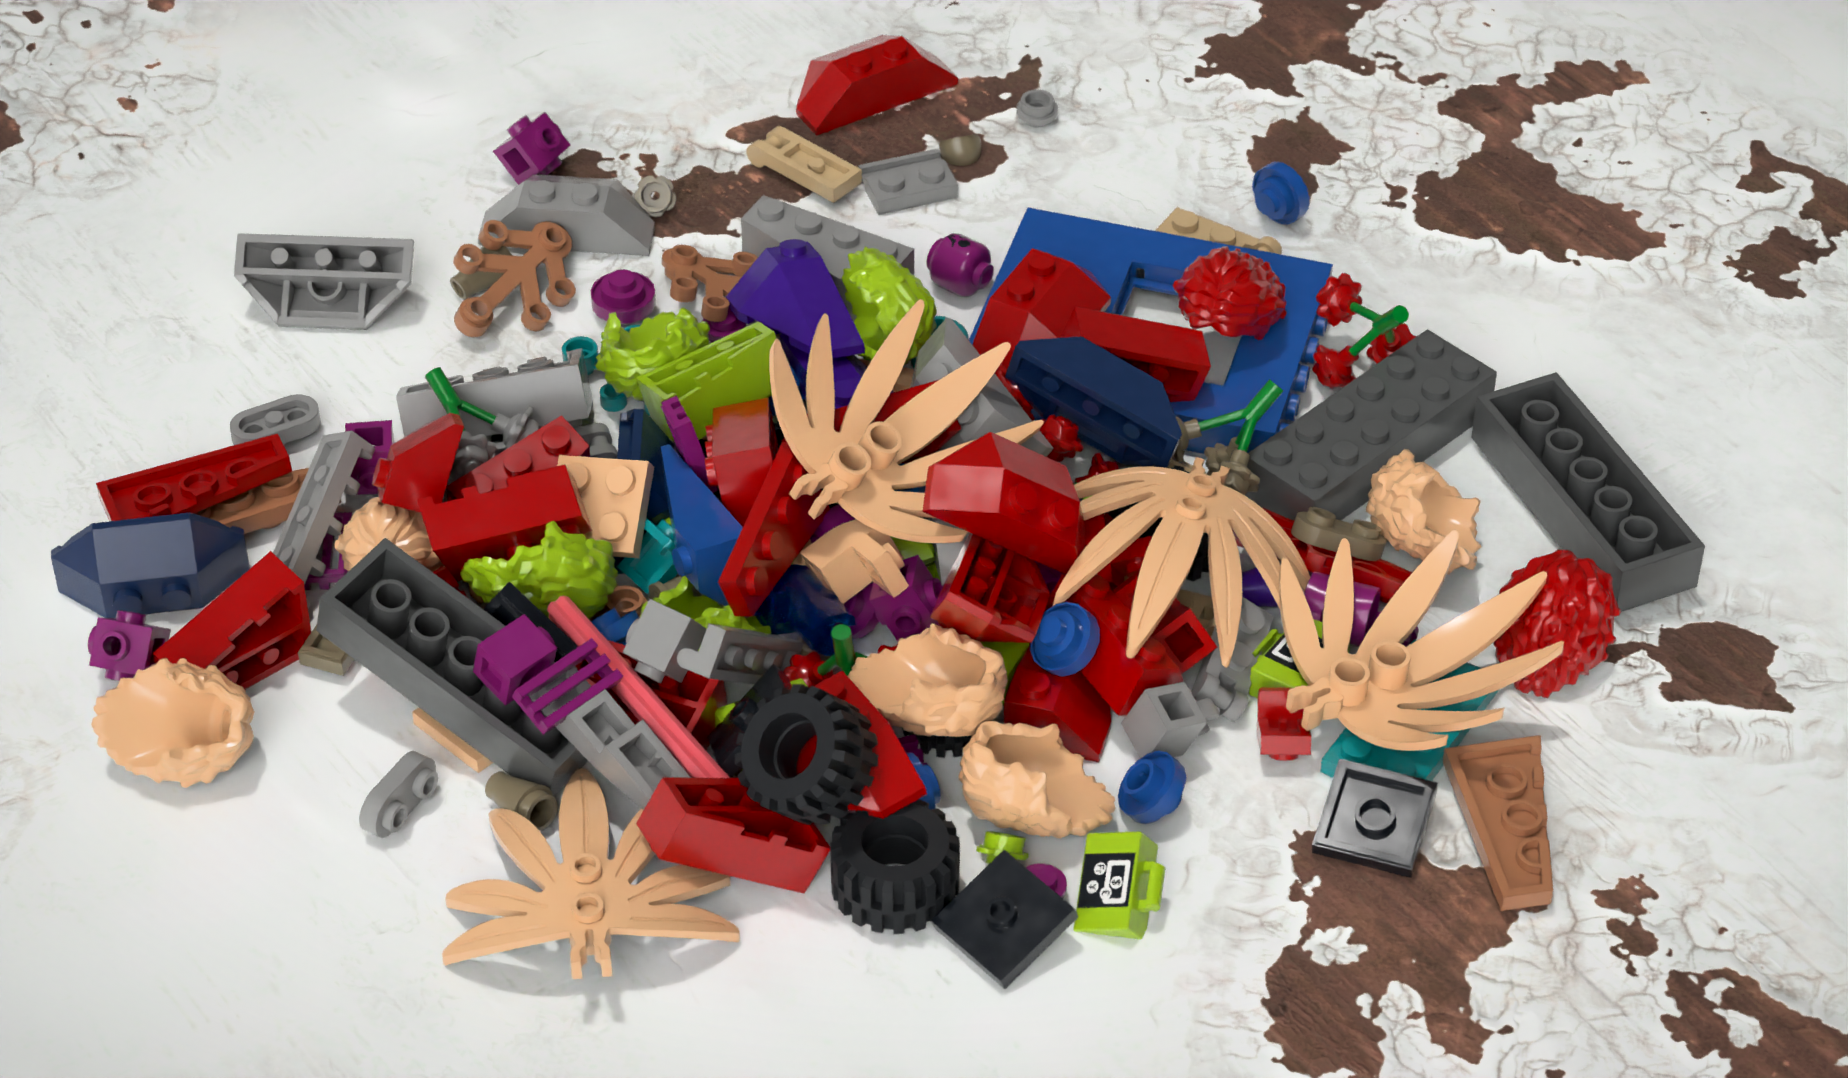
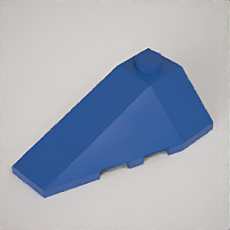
[661,444,756,618]

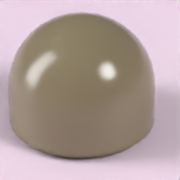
[938,134,982,166]

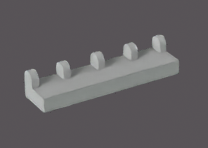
[273,431,375,608]
[677,623,804,684]

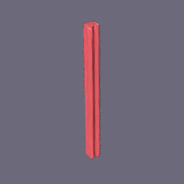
[547,596,730,778]

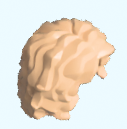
[1366,449,1482,574]
[334,496,445,572]
[848,624,1008,737]
[91,658,254,788]
[958,721,1115,839]

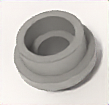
[1016,89,1058,127]

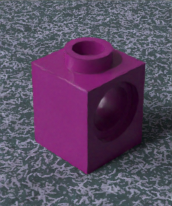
[473,614,557,706]

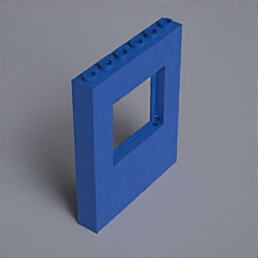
[969,207,1333,454]

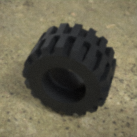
[735,684,879,825]
[830,799,960,934]

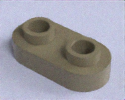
[1291,507,1387,561]

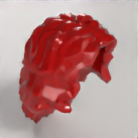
[1173,246,1287,340]
[1493,549,1621,698]

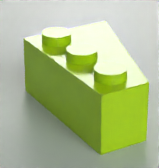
[636,321,777,442]

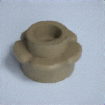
[634,175,676,217]

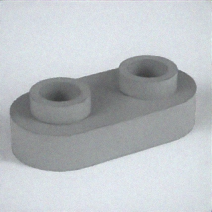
[230,394,321,445]
[359,751,438,838]

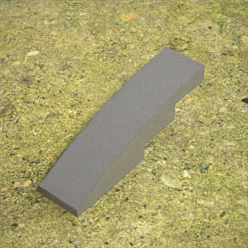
[530,666,691,810]

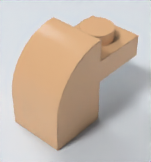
[800,519,909,605]

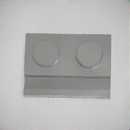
[858,148,959,215]

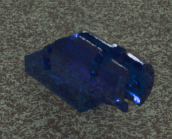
[755,564,856,656]

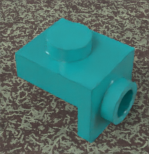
[617,518,678,594]

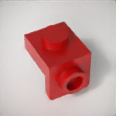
[1256,687,1311,761]

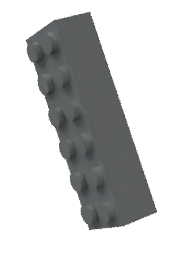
[1245,329,1497,521]
[1471,372,1705,612]
[316,538,588,797]

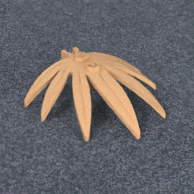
[769,299,1044,543]
[1053,457,1310,668]
[1279,530,1564,751]
[442,768,740,979]

